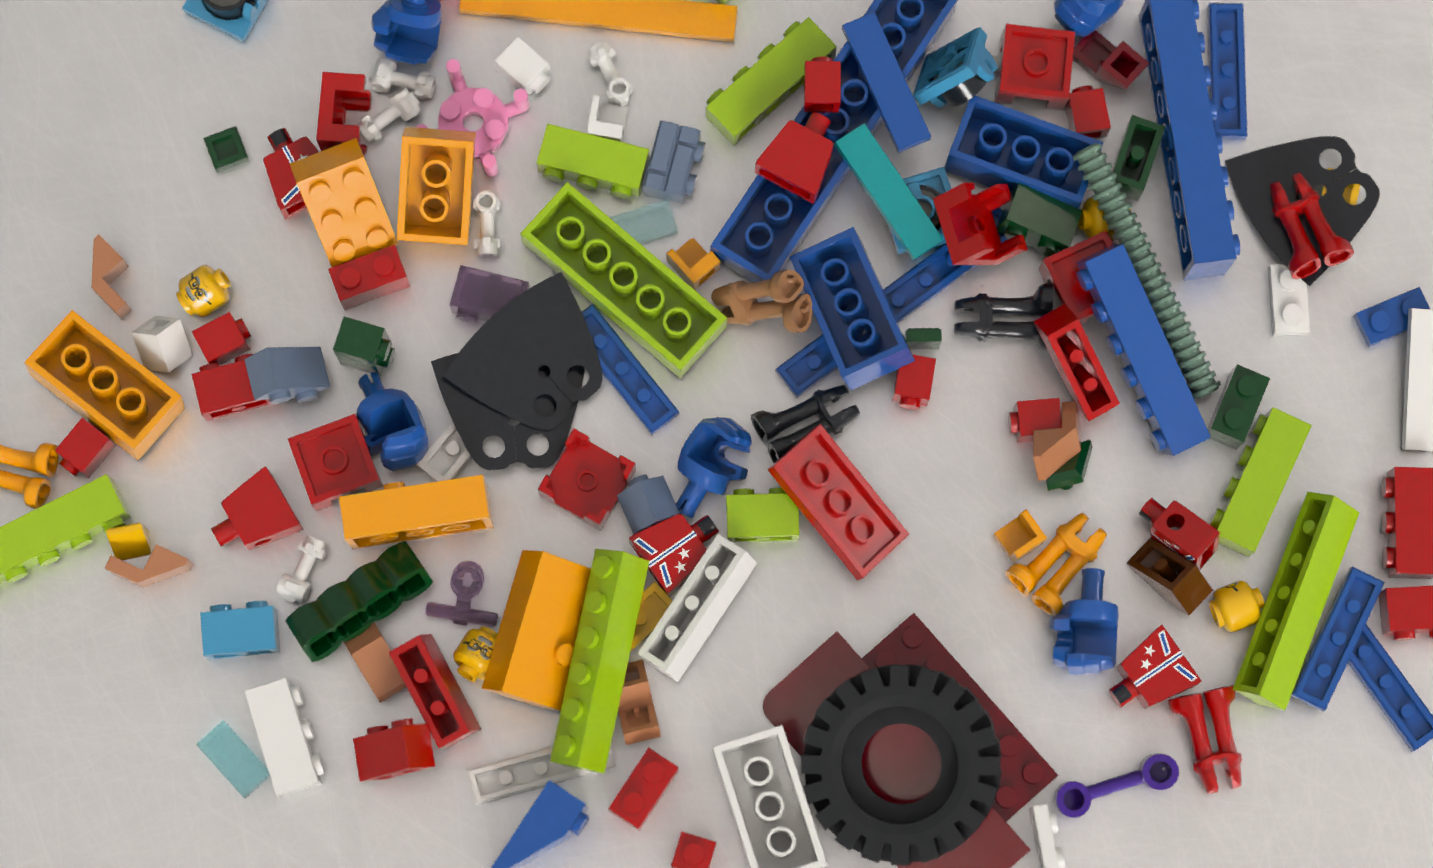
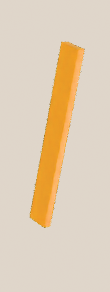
[459,0,738,43]

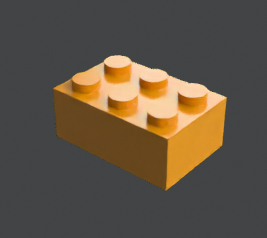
[397,127,476,245]
[290,138,398,267]

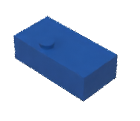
[944,96,1103,209]
[790,227,915,391]

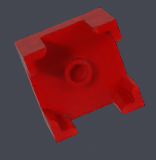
[994,24,1075,111]
[316,72,372,161]
[933,182,1028,265]
[1038,230,1113,325]
[288,414,383,511]
[537,428,636,531]

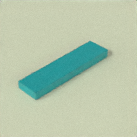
[834,123,944,261]

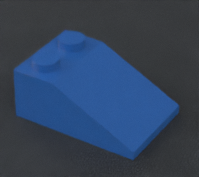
[491,780,590,868]

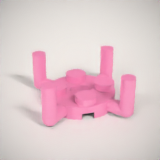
[416,59,529,177]

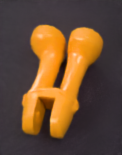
[0,443,59,509]
[1005,513,1107,617]

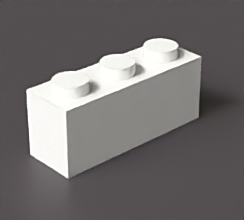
[244,677,325,797]

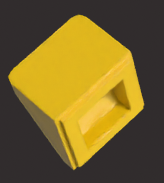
[106,523,151,560]

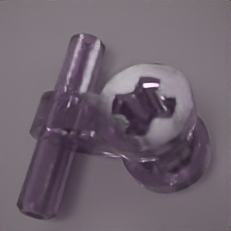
[425,561,498,627]

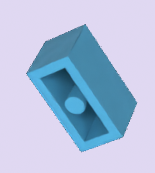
[200,601,281,660]

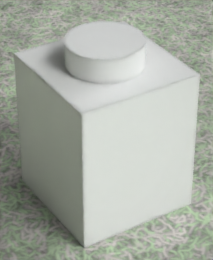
[494,36,550,97]

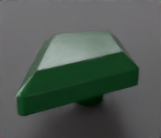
[1046,440,1093,491]

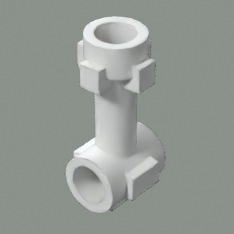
[588,42,633,107]
[368,58,436,99]
[357,87,421,142]
[473,190,501,258]
[276,535,327,604]

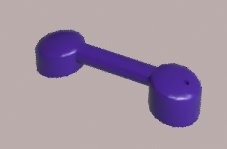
[1054,753,1179,818]

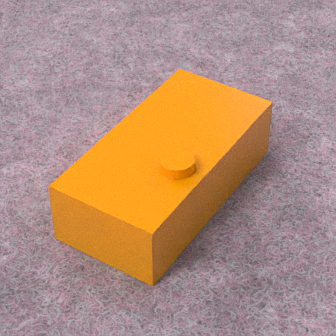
[24,310,185,461]
[339,475,494,550]
[481,550,591,711]

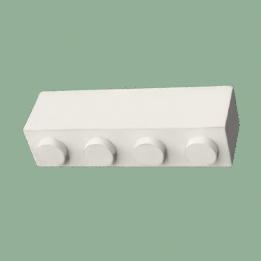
[637,534,757,682]

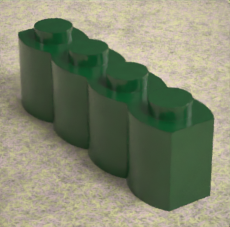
[285,541,433,662]

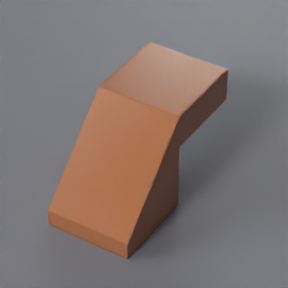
[91,234,132,320]
[1033,401,1081,481]
[105,544,194,588]
[344,622,406,703]
[618,659,661,745]

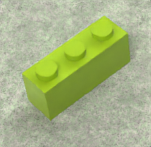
[537,124,650,199]

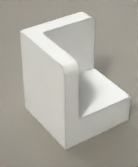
[587,94,628,142]
[132,316,192,373]

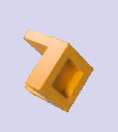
[666,238,721,290]
[993,509,1047,564]

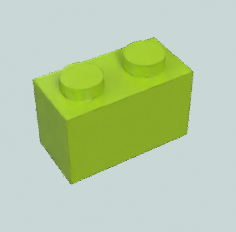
[726,487,800,543]

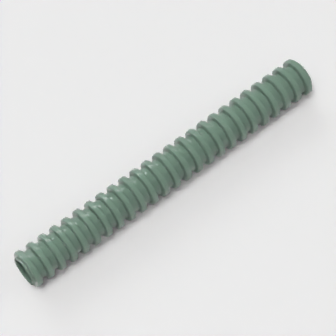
[1072,142,1221,399]

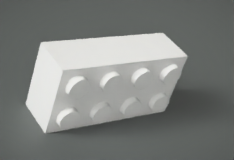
[712,725,827,868]

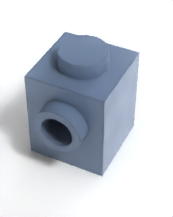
[617,474,680,534]

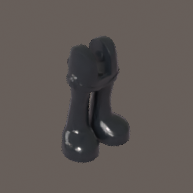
[954,284,1053,350]
[751,385,860,464]

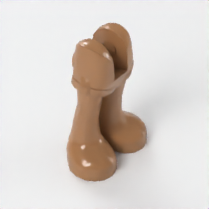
[711,269,812,333]

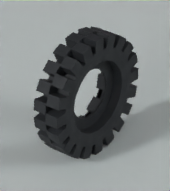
[801,664,1002,865]

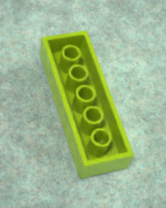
[520,182,727,379]

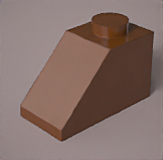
[1127,538,1213,616]

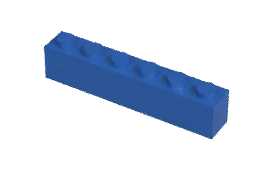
[1076,244,1211,456]

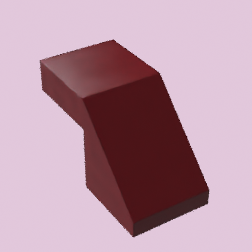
[1073,30,1149,90]

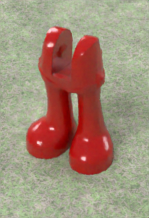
[1270,172,1354,279]
[1167,685,1243,794]

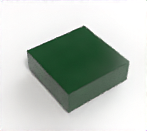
[203,126,249,172]
[904,328,942,349]

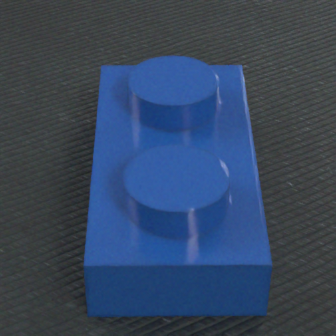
[1353,287,1430,347]

